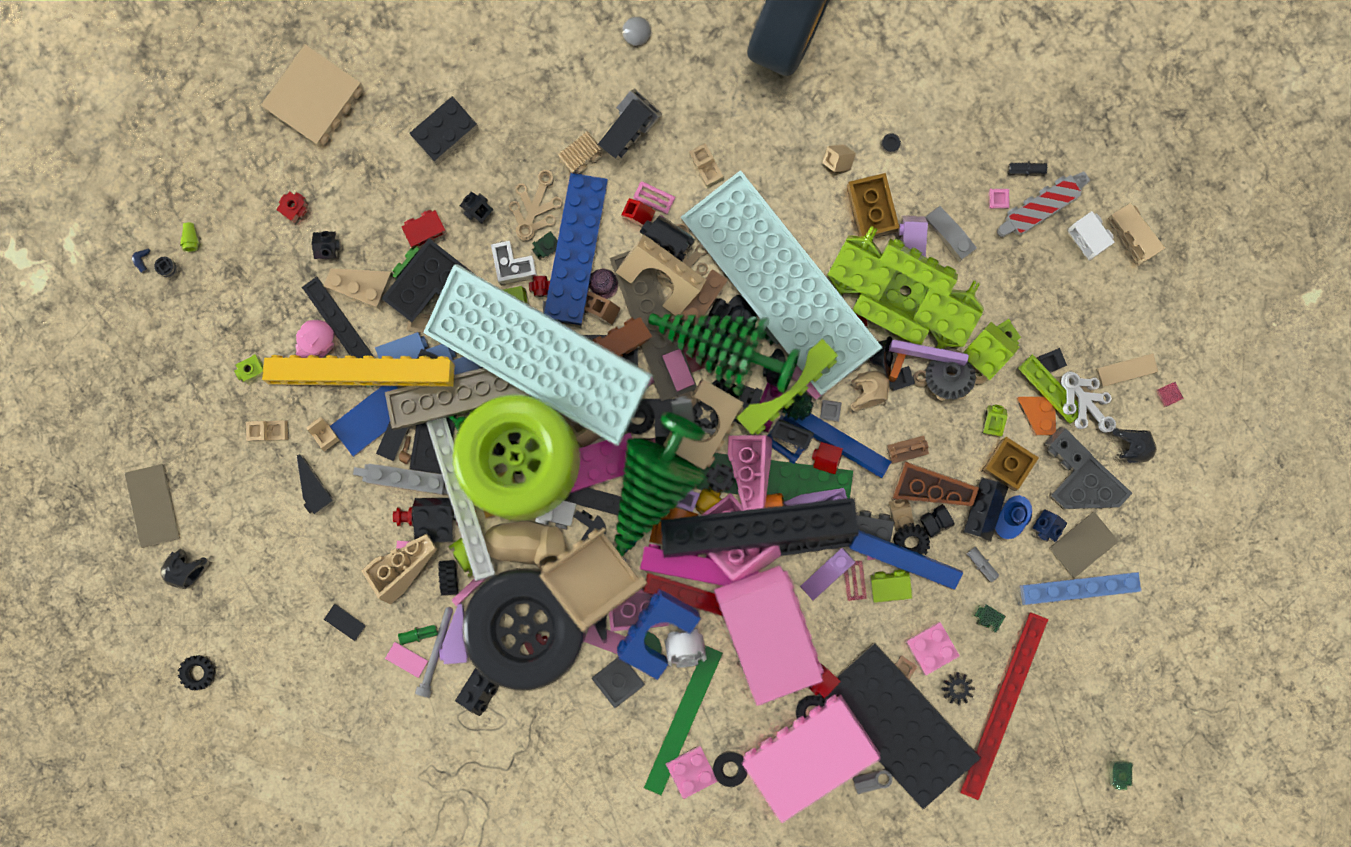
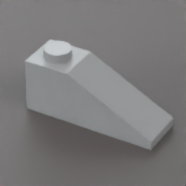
[925,206,977,262]

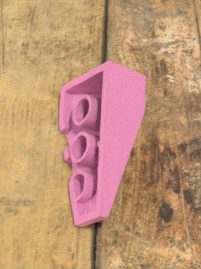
[728,435,772,510]

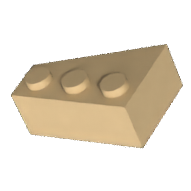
[324,268,393,310]

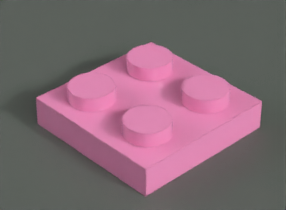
[666,746,717,799]

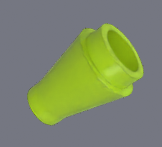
[180,222,200,252]

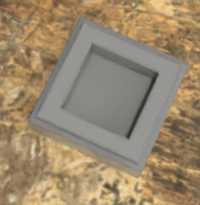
[820,400,842,422]

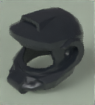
[1113,427,1157,463]
[161,548,209,589]

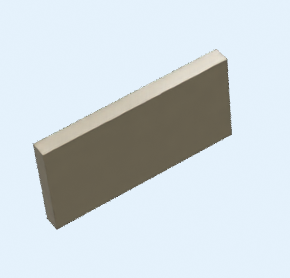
[125,464,180,548]

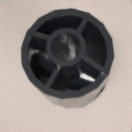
[640,215,695,262]

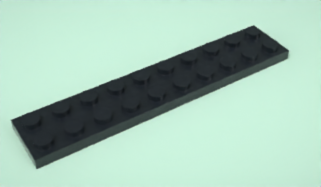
[661,498,859,558]

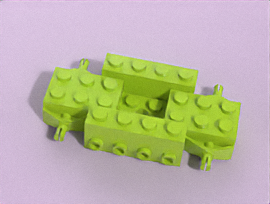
[827,226,984,349]

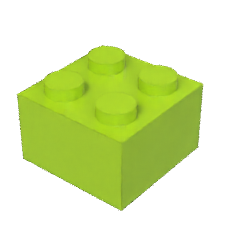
[963,322,1020,380]

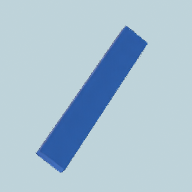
[783,403,892,478]
[850,530,963,590]

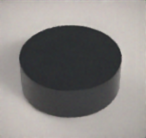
[881,133,901,153]

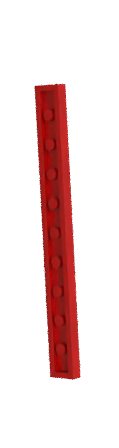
[961,612,1049,801]

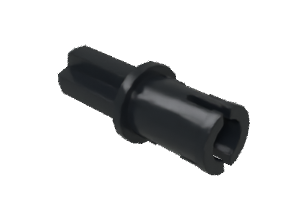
[1009,161,1047,176]

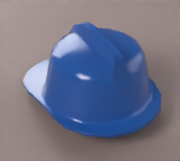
[995,495,1032,539]

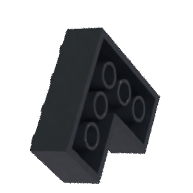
[381,238,476,323]

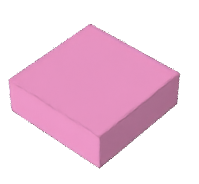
[989,189,1009,209]

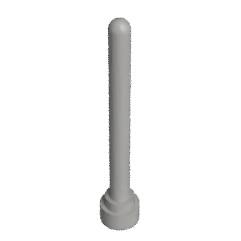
[415,607,453,698]

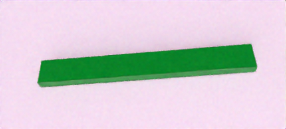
[644,645,723,796]

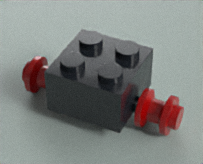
[393,498,477,542]

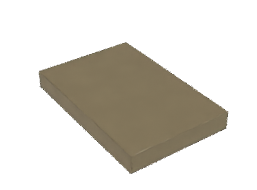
[1049,512,1119,578]

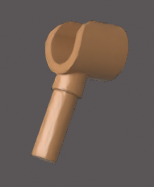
[399,436,411,464]

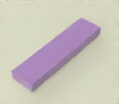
[889,340,969,366]

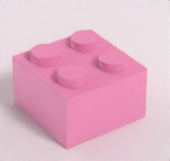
[905,622,960,675]

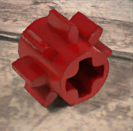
[529,276,550,297]

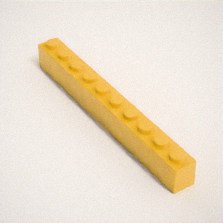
[262,355,455,387]

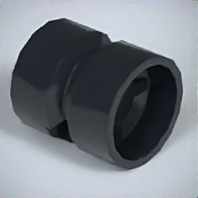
[919,504,955,539]

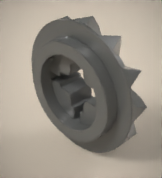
[692,401,718,429]

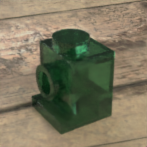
[974,604,1006,633]
[1110,761,1133,790]

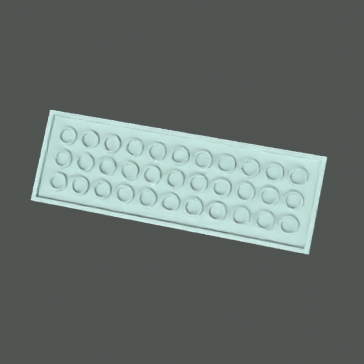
[681,170,882,396]
[423,264,652,445]

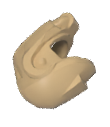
[851,371,890,412]

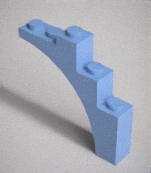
[375,332,482,375]

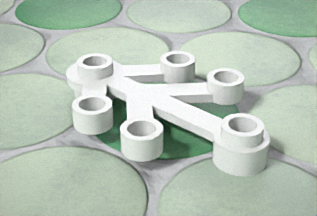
[1061,372,1116,433]

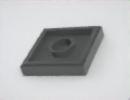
[591,657,645,708]

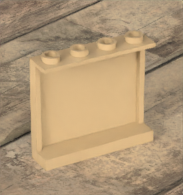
[261,44,363,148]
[540,528,647,632]

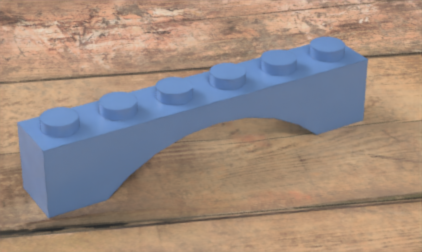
[1020,572,1141,605]

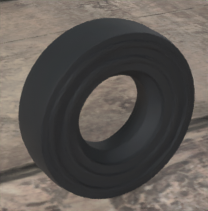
[713,752,748,787]

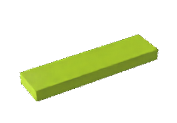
[1018,354,1078,424]

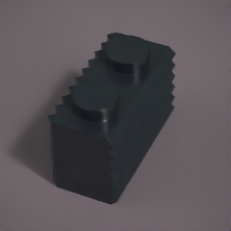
[771,419,814,451]

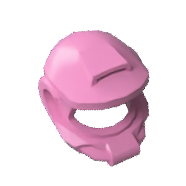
[296,320,334,358]

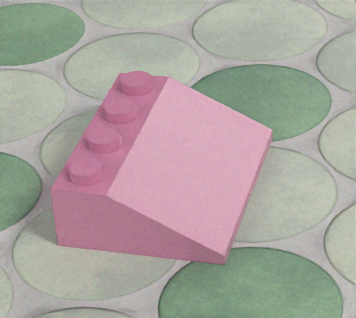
[702,493,781,581]

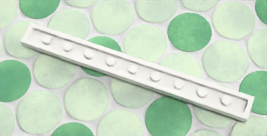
[426,418,495,581]

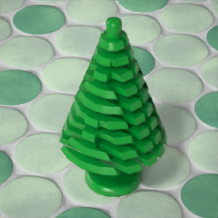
[648,313,800,397]
[614,412,705,558]

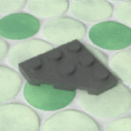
[1050,456,1133,509]

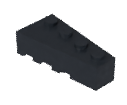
[779,537,853,556]

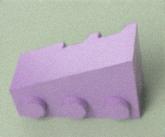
[899,216,928,257]

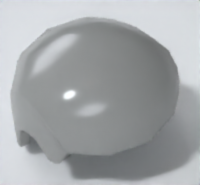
[622,16,652,46]

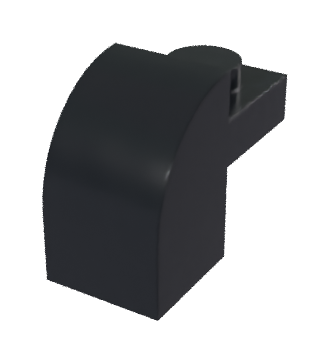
[573,510,607,542]

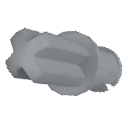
[966,546,999,582]

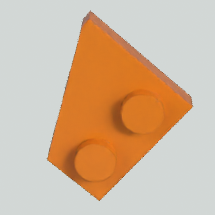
[1017,397,1056,435]

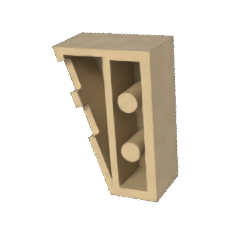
[1108,203,1165,266]

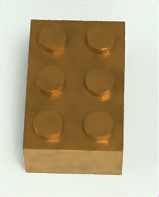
[847,173,899,237]

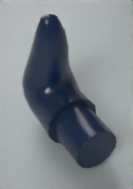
[132,248,150,273]

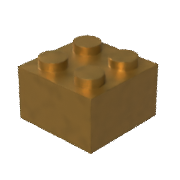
[983,437,1039,491]

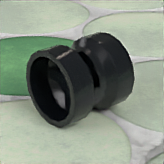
[154,257,177,278]

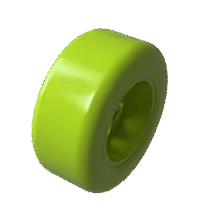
[453,395,580,521]

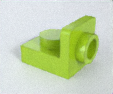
[983,404,1008,436]

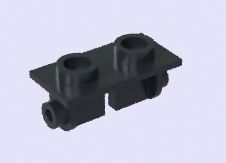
[705,298,733,333]

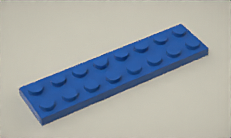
[544,173,608,326]

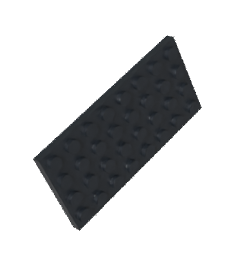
[819,643,981,810]

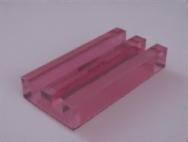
[844,560,867,601]

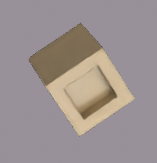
[822,145,856,172]

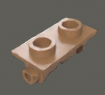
[887,436,929,464]

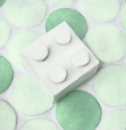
[1067,211,1114,261]

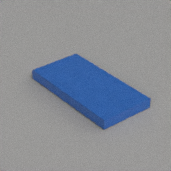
[330,386,398,457]

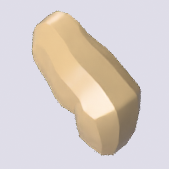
[484,521,568,571]

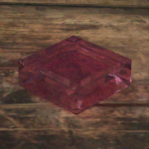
[1157,382,1184,407]

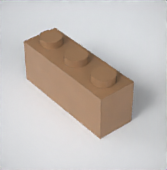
[682,269,728,327]

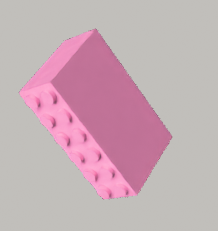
[714,565,824,706]
[742,695,880,823]

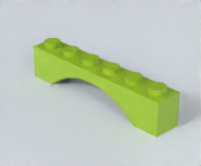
[736,338,838,435]

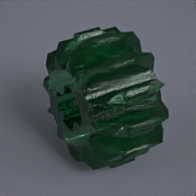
[782,391,814,421]

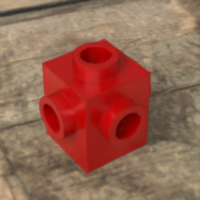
[276,191,308,224]

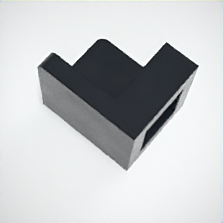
[1037,348,1067,373]
[889,366,915,393]

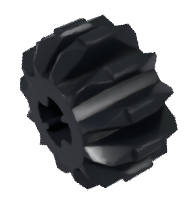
[941,672,975,705]

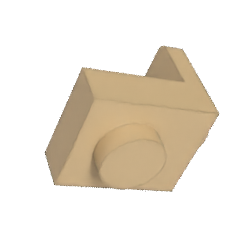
[306,417,339,451]
[889,499,914,531]

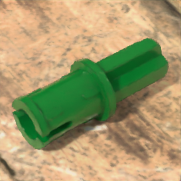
[398,625,437,645]

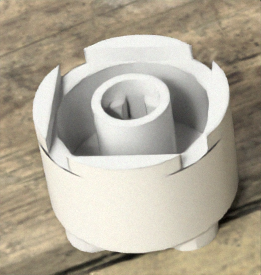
[665,629,706,668]

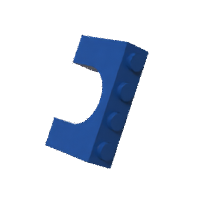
[617,589,701,680]

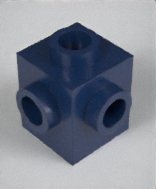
[1033,509,1067,542]

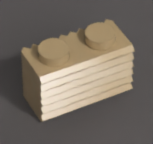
[558,131,602,174]

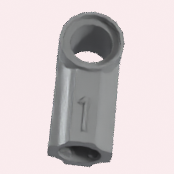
[853,769,892,794]

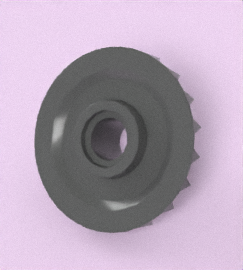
[925,360,976,399]

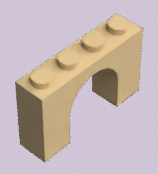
[616,235,706,316]
[663,379,744,470]

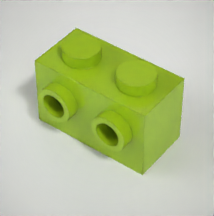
[870,569,912,603]

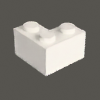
[491,241,537,285]
[535,501,577,529]

